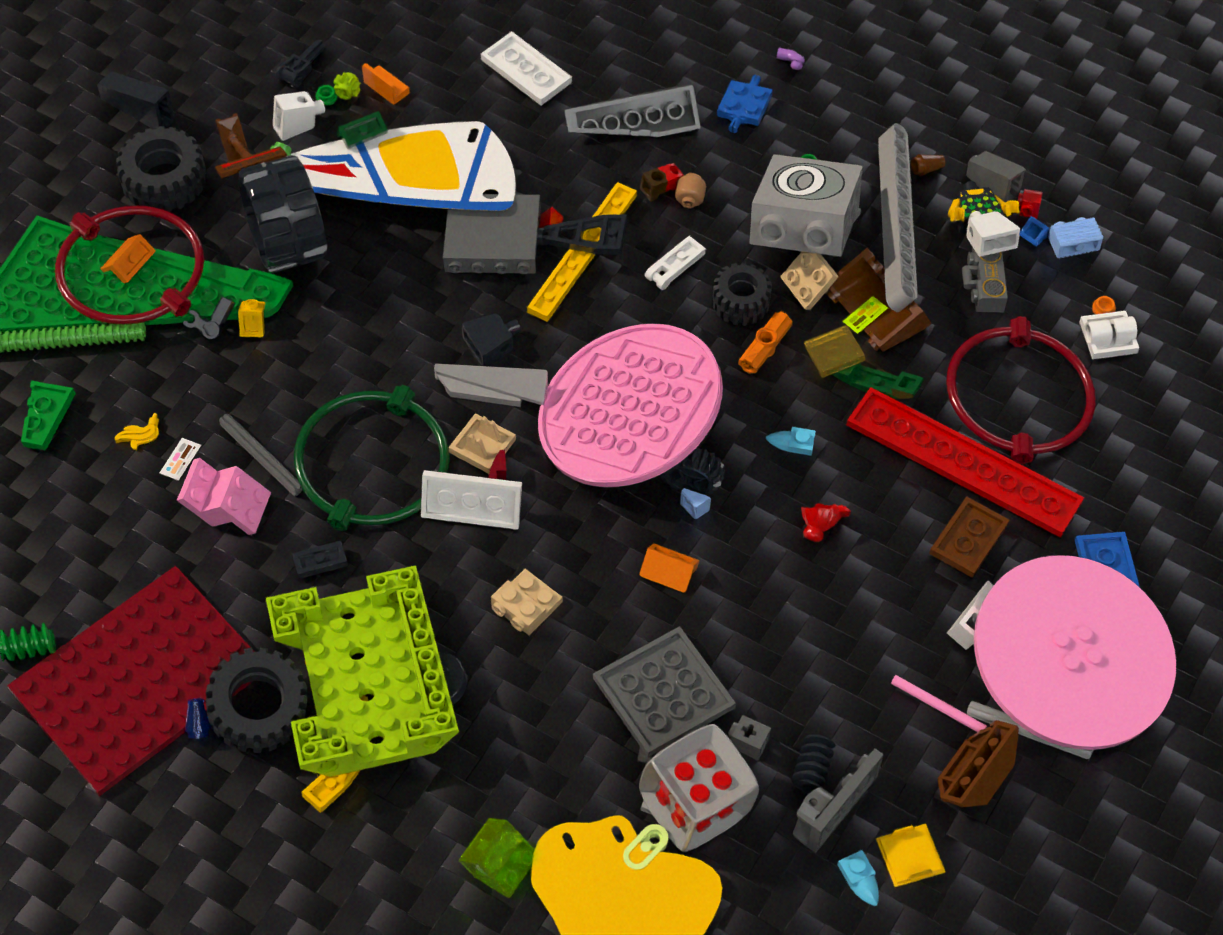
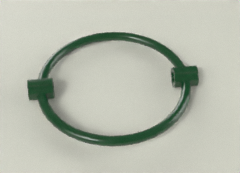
[294,385,450,531]

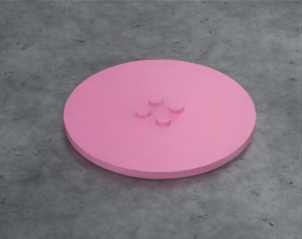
[538,324,723,487]
[974,555,1176,750]

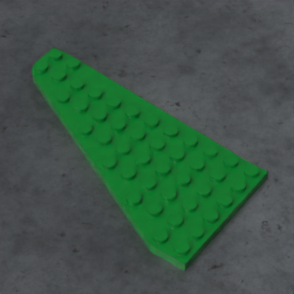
[0,216,293,334]

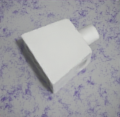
[273,91,325,141]
[967,211,1020,257]

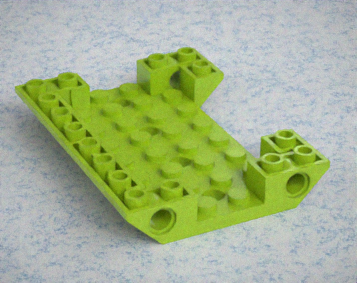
[266,565,459,777]

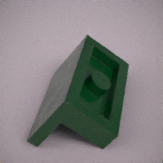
[337,111,388,149]

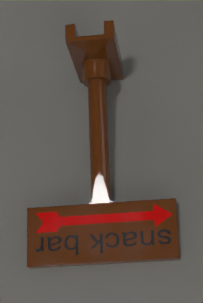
[215,113,287,178]

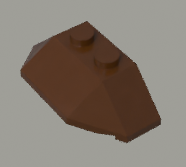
[938,720,1019,807]

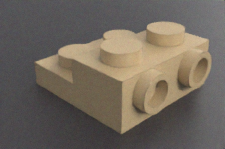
[491,569,563,635]

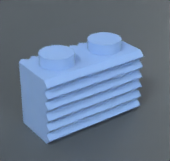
[1048,217,1103,259]

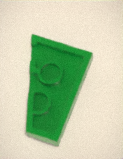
[21,381,76,451]

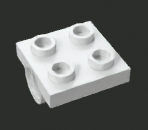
[1080,311,1139,359]

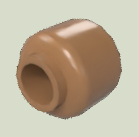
[675,173,706,208]

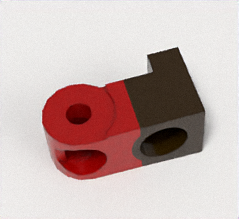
[640,163,684,202]

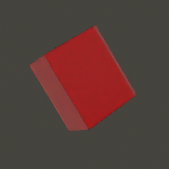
[539,207,563,227]

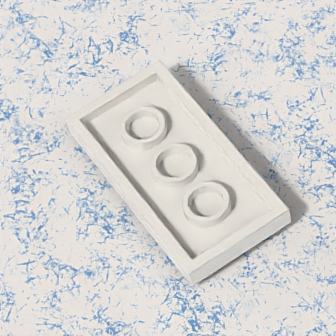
[481,32,572,105]
[421,470,522,529]

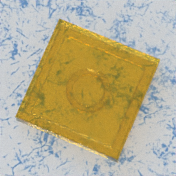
[804,325,866,378]

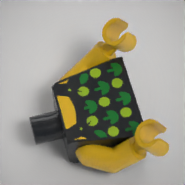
[948,181,1020,233]

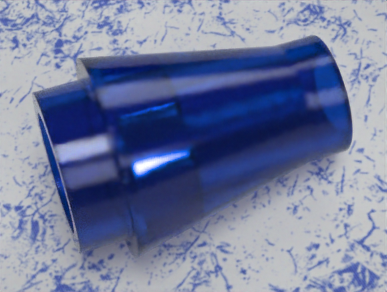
[185,698,211,738]

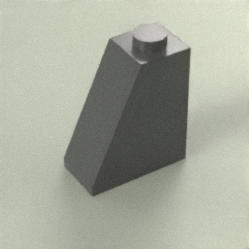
[966,151,1026,203]

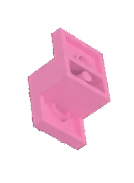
[177,458,271,535]

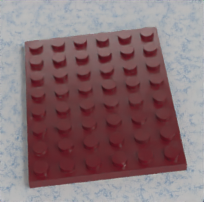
[7,566,255,796]

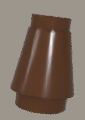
[911,154,945,176]

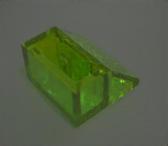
[459,818,535,898]

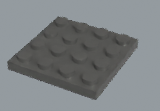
[593,626,736,757]

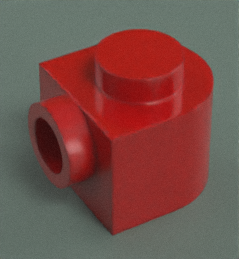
[1018,189,1042,218]

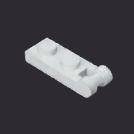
[645,236,706,290]

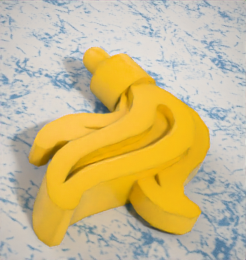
[115,413,159,450]

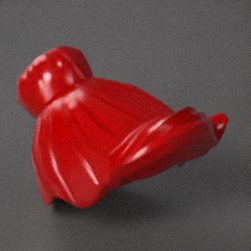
[801,503,852,542]

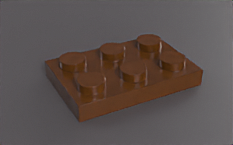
[929,497,1010,578]

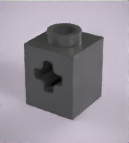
[728,715,771,760]

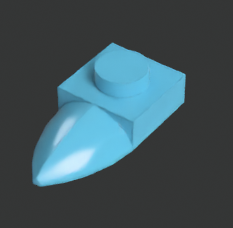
[766,427,816,455]
[838,850,879,906]

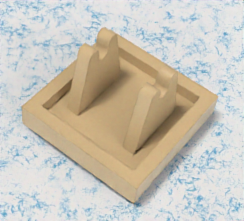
[781,251,838,310]
[449,413,516,474]

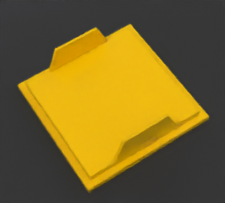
[876,824,945,887]

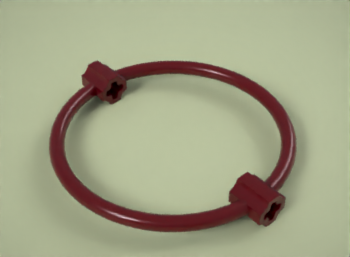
[55,206,204,325]
[946,316,1096,465]

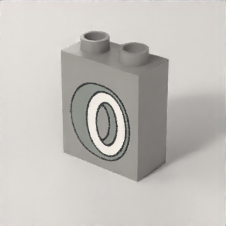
[750,154,863,257]

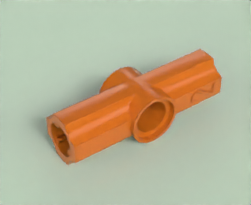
[739,312,793,374]

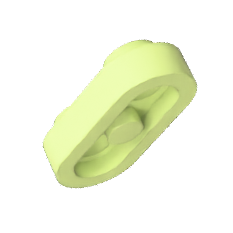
[623,824,668,869]

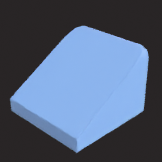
[680,488,711,519]

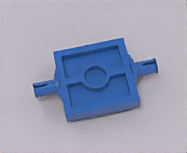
[717,75,772,133]

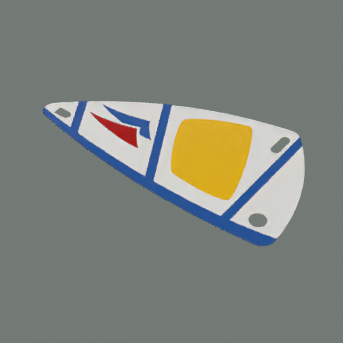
[291,122,515,211]

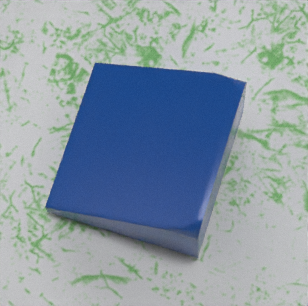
[1019,216,1050,247]

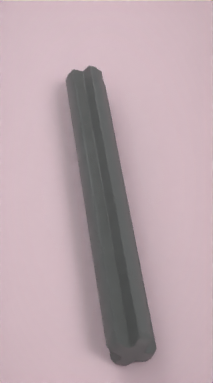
[219,414,303,496]

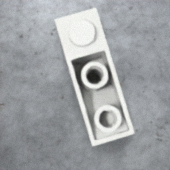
[947,581,994,649]

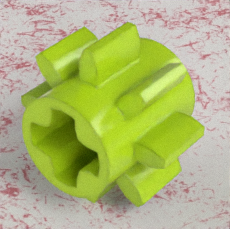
[333,72,361,99]

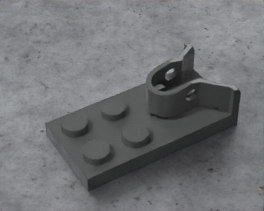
[793,749,884,853]

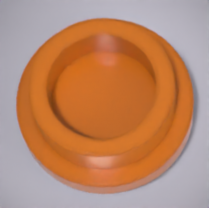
[1092,296,1116,315]

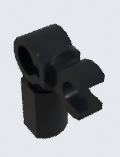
[183,296,236,339]

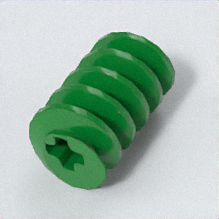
[0,623,56,662]

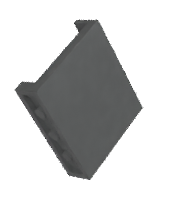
[443,194,541,274]

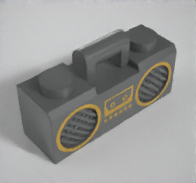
[962,248,1008,312]

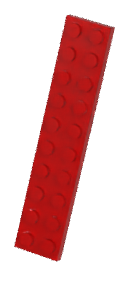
[846,387,1084,538]

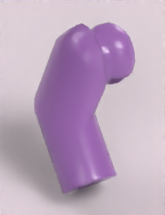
[777,48,805,70]

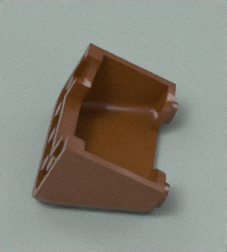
[827,248,932,352]

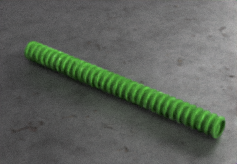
[0,322,146,353]

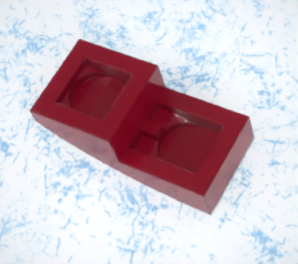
[488,450,507,480]

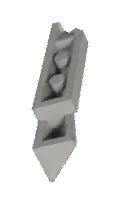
[434,364,548,407]

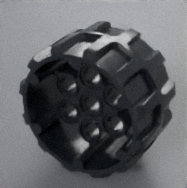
[238,155,327,273]

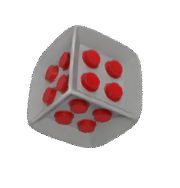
[639,724,759,852]

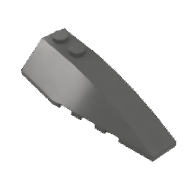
[564,84,701,137]

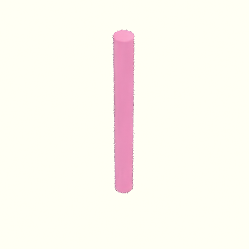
[891,675,987,732]

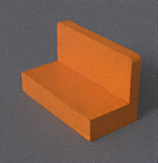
[362,63,409,105]
[101,234,156,283]
[640,544,700,592]

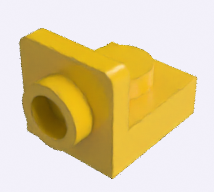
[238,299,265,337]

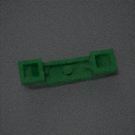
[828,353,924,399]

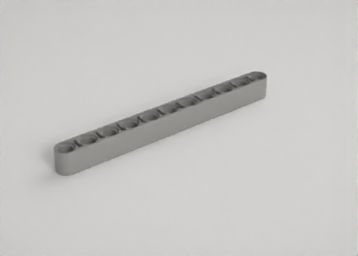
[878,124,917,312]

